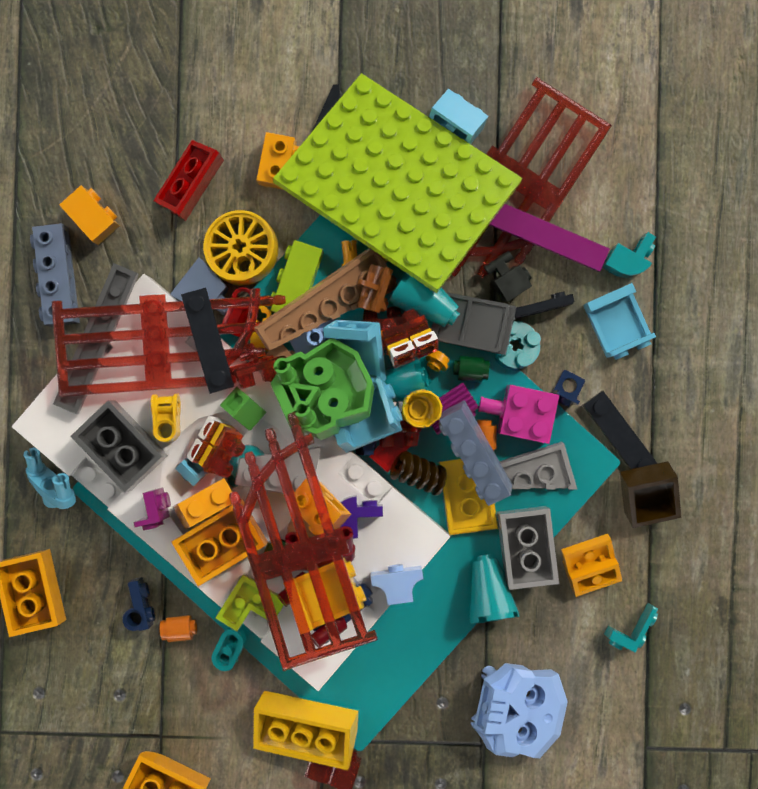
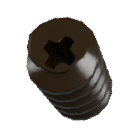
[390,451,447,496]

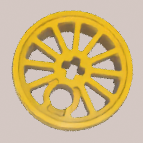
[203,210,279,285]

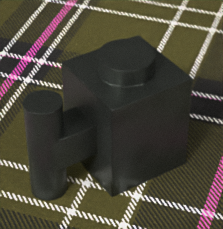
[484,251,532,302]

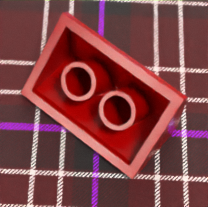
[153,140,224,221]

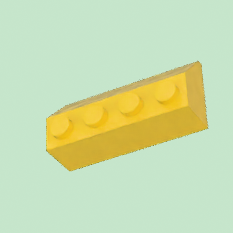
[253,690,359,770]

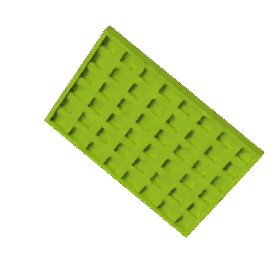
[273,73,522,293]

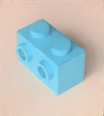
[429,89,488,144]

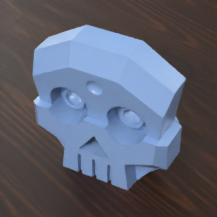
[471,663,568,759]

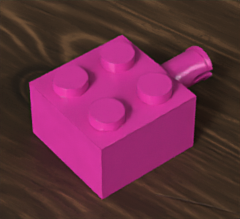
[478,385,559,444]

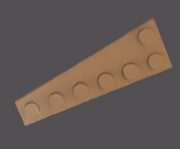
[254,248,398,350]

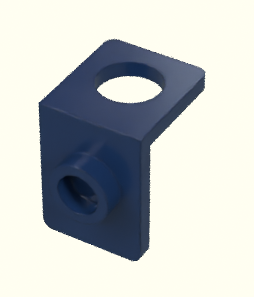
[552,370,585,407]

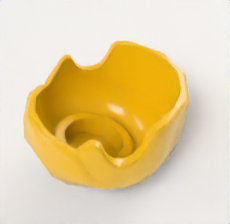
[402,389,443,428]

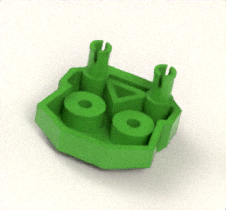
[271,338,374,441]

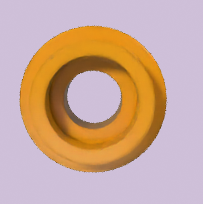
[426,350,450,372]

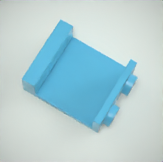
[330,378,403,453]

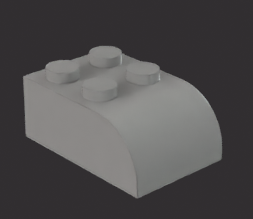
[497,506,559,590]

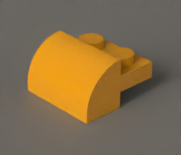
[561,533,622,597]

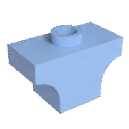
[371,564,423,605]

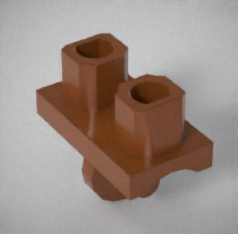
[357,264,396,313]

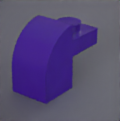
[332,495,383,539]

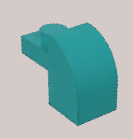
[602,232,656,278]

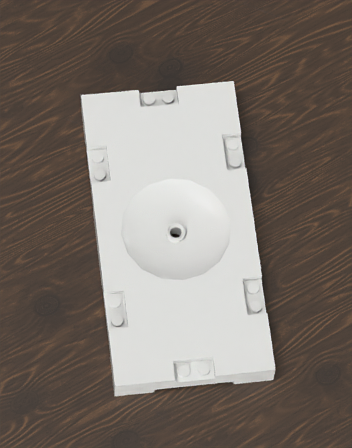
[12,274,450,691]

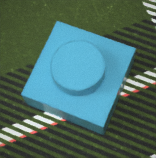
[175,454,210,486]

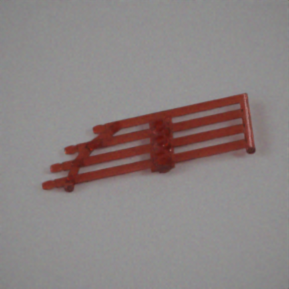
[451,76,612,278]
[51,288,286,397]
[229,412,378,671]

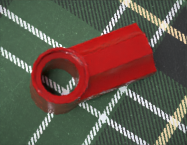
[220,287,257,337]

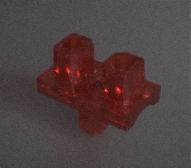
[229,343,279,389]

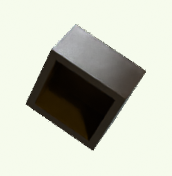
[620,461,681,528]

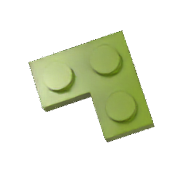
[216,573,284,631]

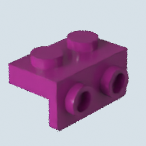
[133,487,171,531]

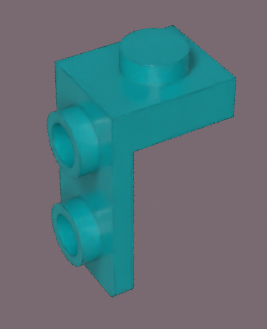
[604,603,658,653]

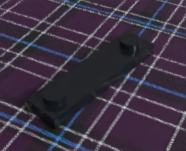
[181,288,235,394]
[515,291,575,319]
[582,390,657,469]

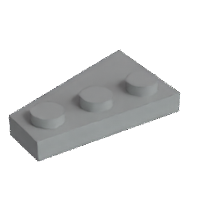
[499,442,577,489]
[235,447,321,494]

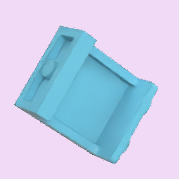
[583,283,656,360]
[323,320,386,390]

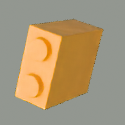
[172,478,237,529]

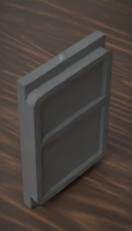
[431,293,517,355]

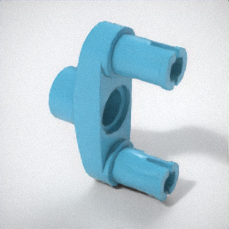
[24,447,76,509]

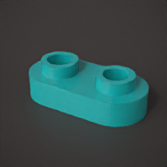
[211,627,247,671]

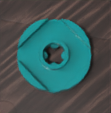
[494,321,541,370]

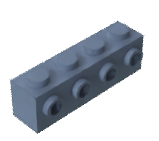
[30,223,80,327]
[439,400,512,506]

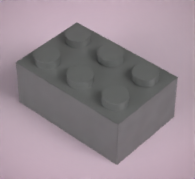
[70,400,168,493]

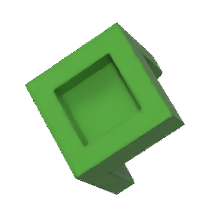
[220,386,267,431]

